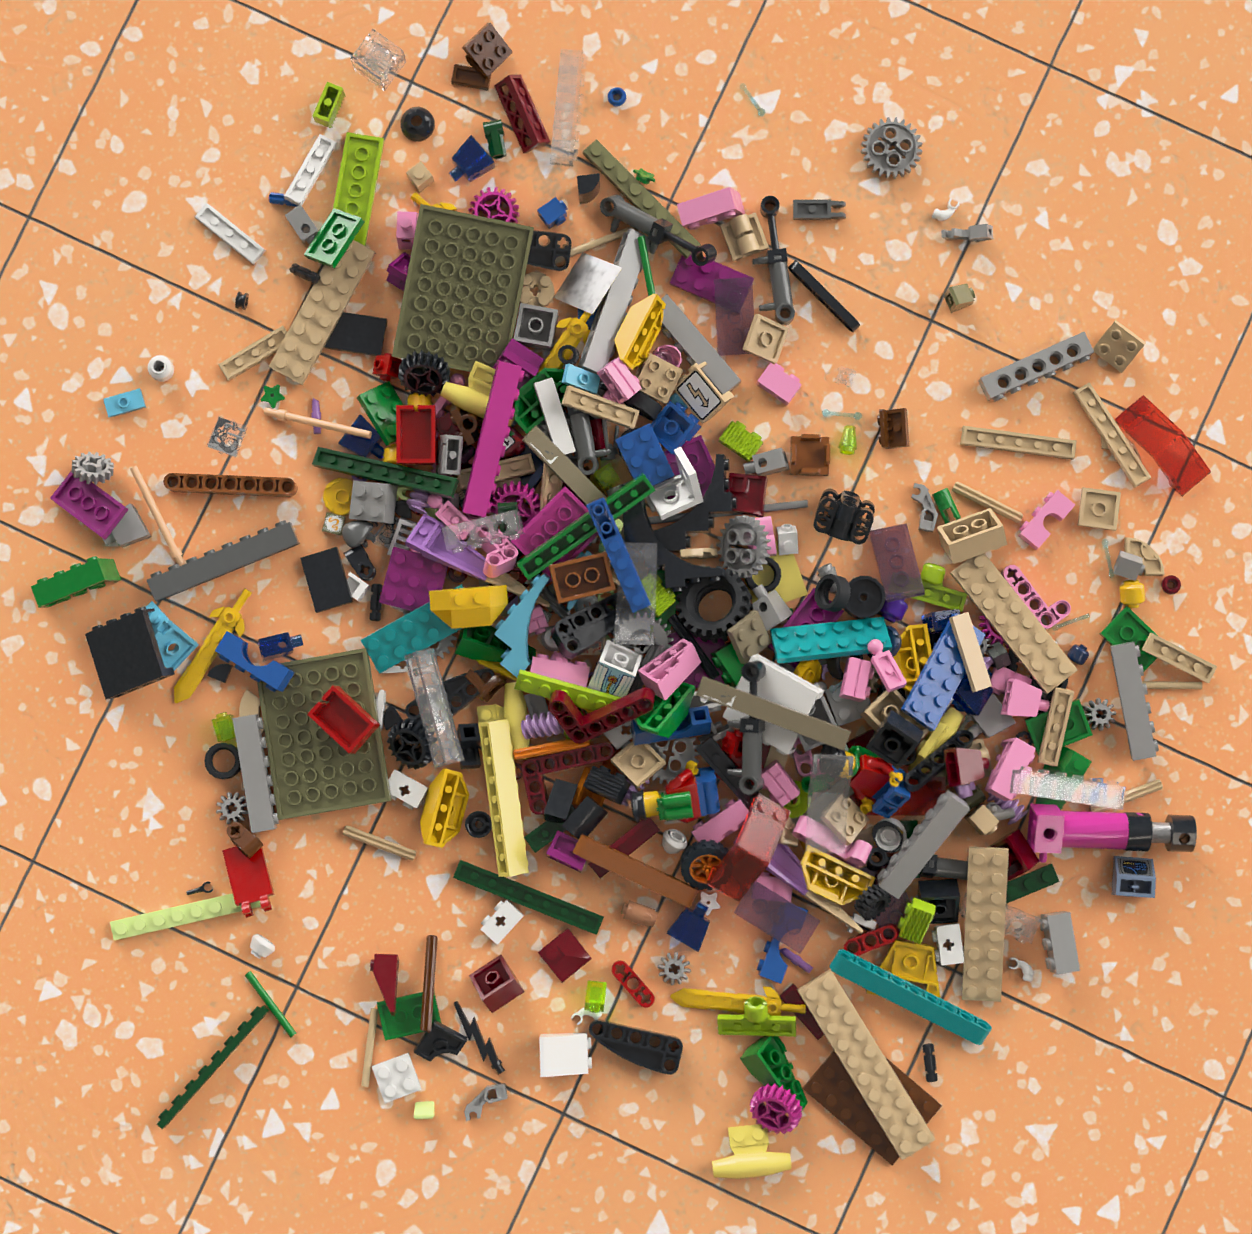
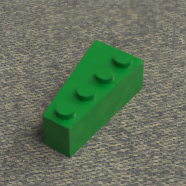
[31,556,121,608]
[711,641,744,688]

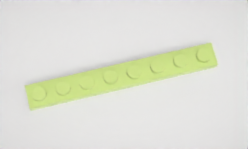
[110,893,261,940]

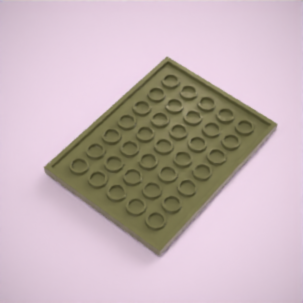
[392,204,534,372]
[257,648,392,820]

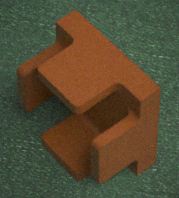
[790,434,830,476]

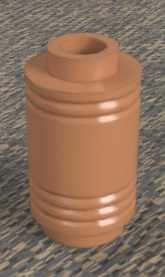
[621,900,658,928]

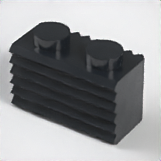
[583,765,631,805]

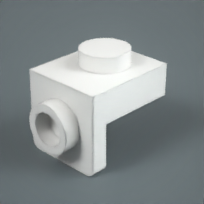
[777,524,798,555]
[845,913,877,933]

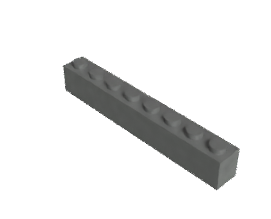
[147,520,300,602]

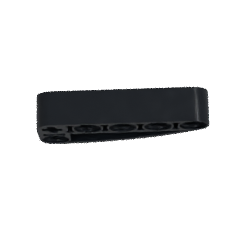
[527,230,572,271]
[551,590,631,659]
[405,669,495,733]
[589,1019,683,1075]

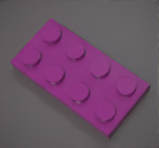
[670,255,754,314]
[50,472,129,540]
[767,588,844,669]

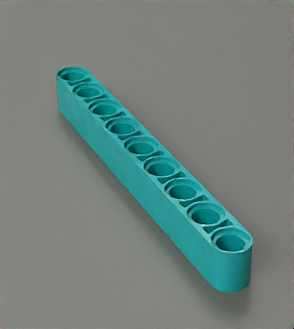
[829,949,992,1045]

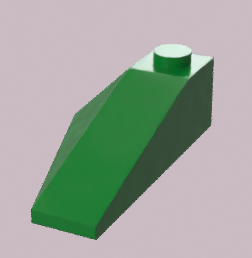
[455,626,536,665]
[1035,746,1092,810]
[740,1036,808,1111]

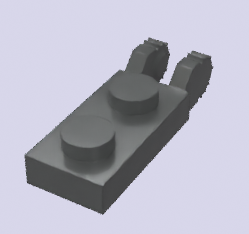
[793,200,846,220]

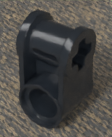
[344,545,376,581]

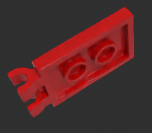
[222,839,274,918]

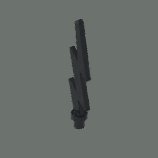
[454,1001,505,1074]

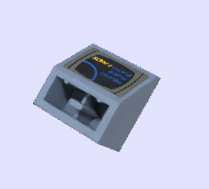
[1111,856,1156,898]

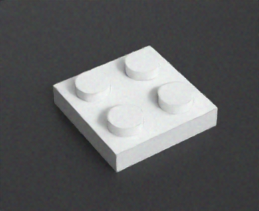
[372,1052,422,1103]

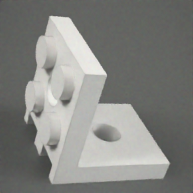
[648,447,704,520]

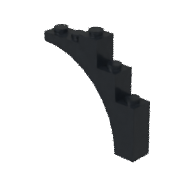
[640,454,737,553]
[623,499,726,592]

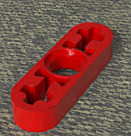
[611,960,655,1008]

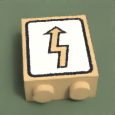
[674,362,734,424]

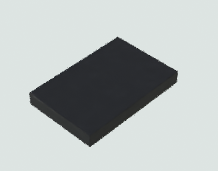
[325,312,387,356]
[300,547,353,613]

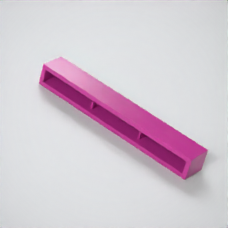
[462,360,524,517]

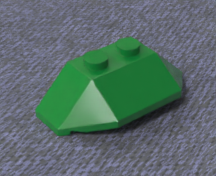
[514,368,568,434]
[634,682,695,738]

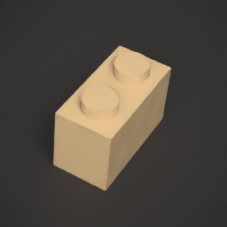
[964,804,1000,835]

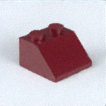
[988,829,1040,881]
[469,954,524,1013]

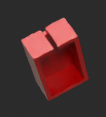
[396,405,437,466]
[307,685,380,754]

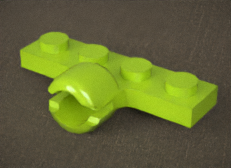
[888,563,967,612]
[717,996,797,1037]

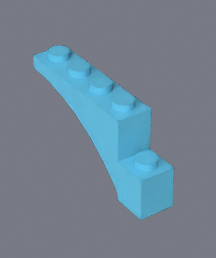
[494,573,551,677]

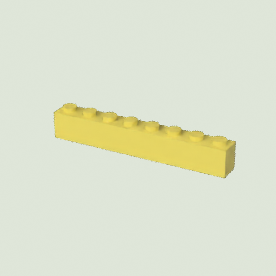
[478,719,529,877]

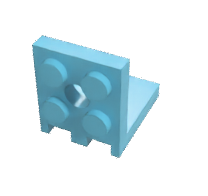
[145,601,199,671]

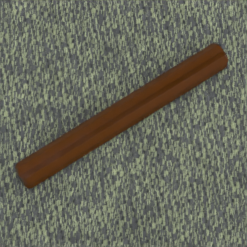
[420,935,438,1032]

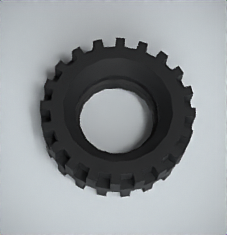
[676,566,753,643]

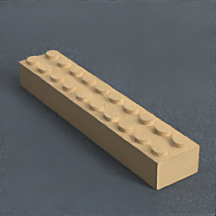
[797,969,936,1161]

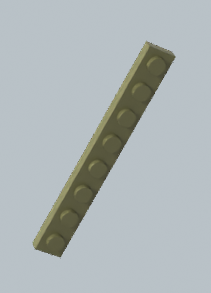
[583,139,701,259]

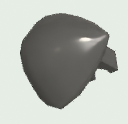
[342,520,376,548]

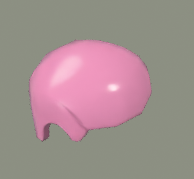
[652,345,682,368]

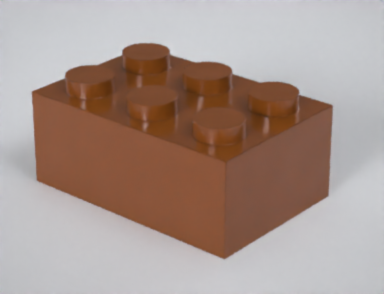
[549,552,616,604]

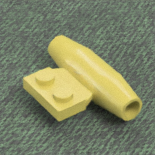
[440,361,514,427]
[477,682,530,760]
[907,707,964,774]
[712,1124,792,1179]

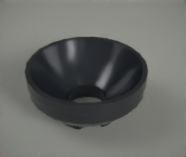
[400,107,435,142]

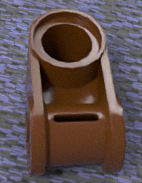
[227,822,263,859]

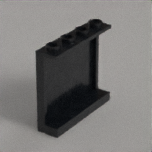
[85,606,175,700]

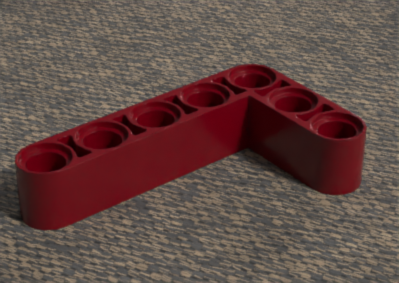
[549,687,655,744]
[521,743,616,815]

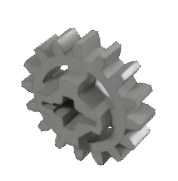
[71,452,114,485]

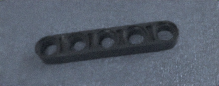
[788,260,860,332]
[904,730,974,792]

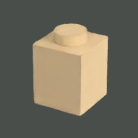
[406,161,434,193]

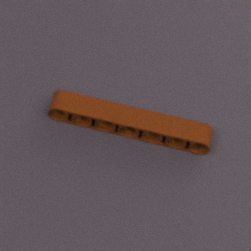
[163,473,298,497]
[573,834,699,908]

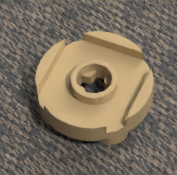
[520,272,555,307]

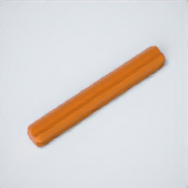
[513,739,589,760]

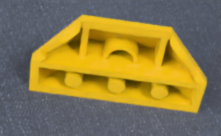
[614,294,666,370]
[429,585,508,629]
[893,624,932,692]
[420,768,469,848]
[801,845,875,905]

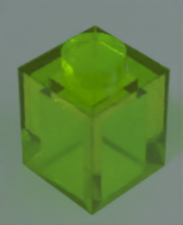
[594,463,620,492]
[212,712,236,742]
[584,980,607,1013]

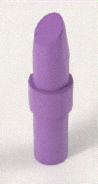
[311,398,321,434]
[780,948,813,974]

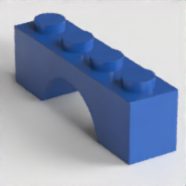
[215,631,295,692]
[631,706,712,746]
[757,902,808,983]

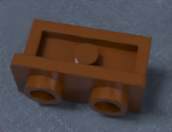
[877,408,909,449]

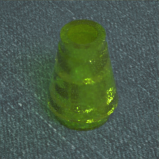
[838,425,857,455]

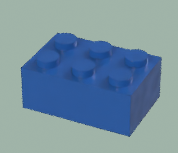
[615,423,675,486]

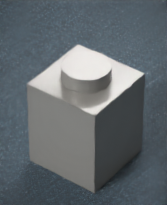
[1114,550,1145,581]

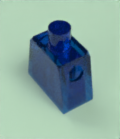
[448,135,496,182]
[338,415,384,459]
[921,609,963,633]
[258,632,303,662]
[952,670,993,716]
[666,902,710,952]

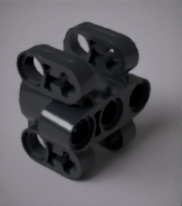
[814,489,875,545]

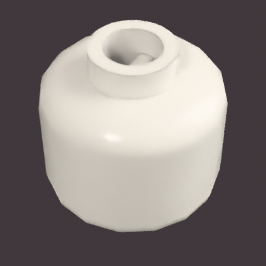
[148,355,174,382]

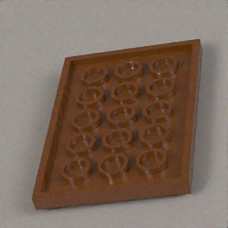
[802,1051,942,1165]

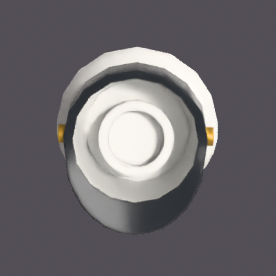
[872,818,907,853]

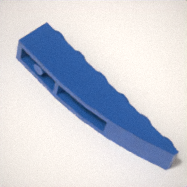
[586,497,652,613]

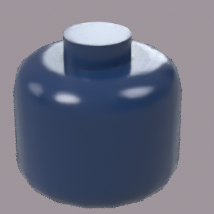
[1067,644,1089,665]

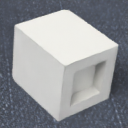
[347,572,371,602]

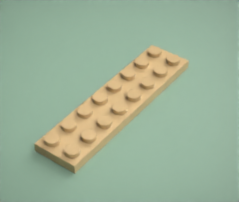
[269,240,376,386]
[950,553,1078,695]
[962,846,1009,1002]

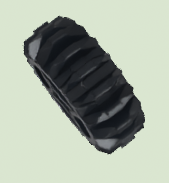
[398,350,450,397]
[386,718,438,770]

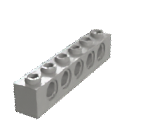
[978,331,1094,402]

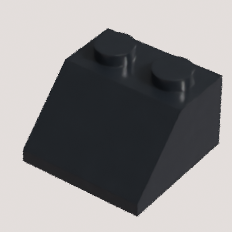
[866,710,924,769]
[917,879,960,924]

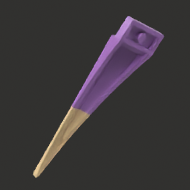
[405,513,550,607]
[734,814,863,934]

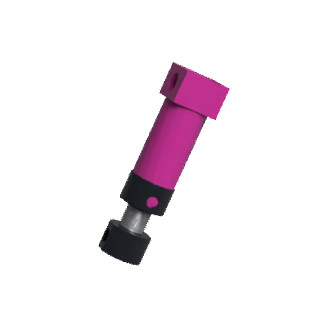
[1027,804,1197,863]

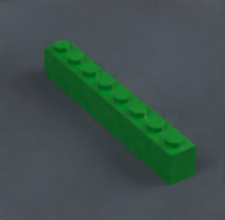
[517,473,655,580]

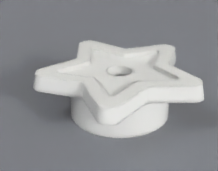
[696,891,721,916]

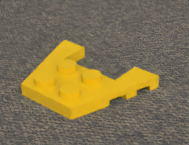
[866,939,940,998]

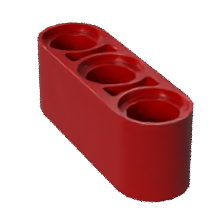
[844,923,899,956]

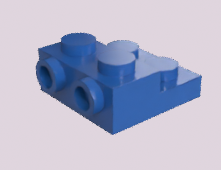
[651,401,701,455]

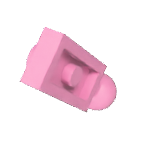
[435,373,465,420]
[427,494,477,541]
[868,639,907,693]

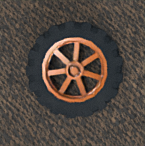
[680,840,733,891]

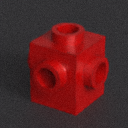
[372,353,402,382]
[722,729,743,759]

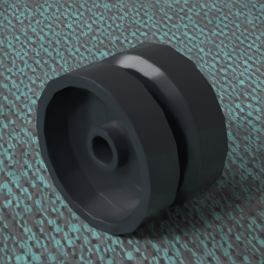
[844,576,885,620]

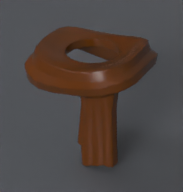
[465,669,507,702]

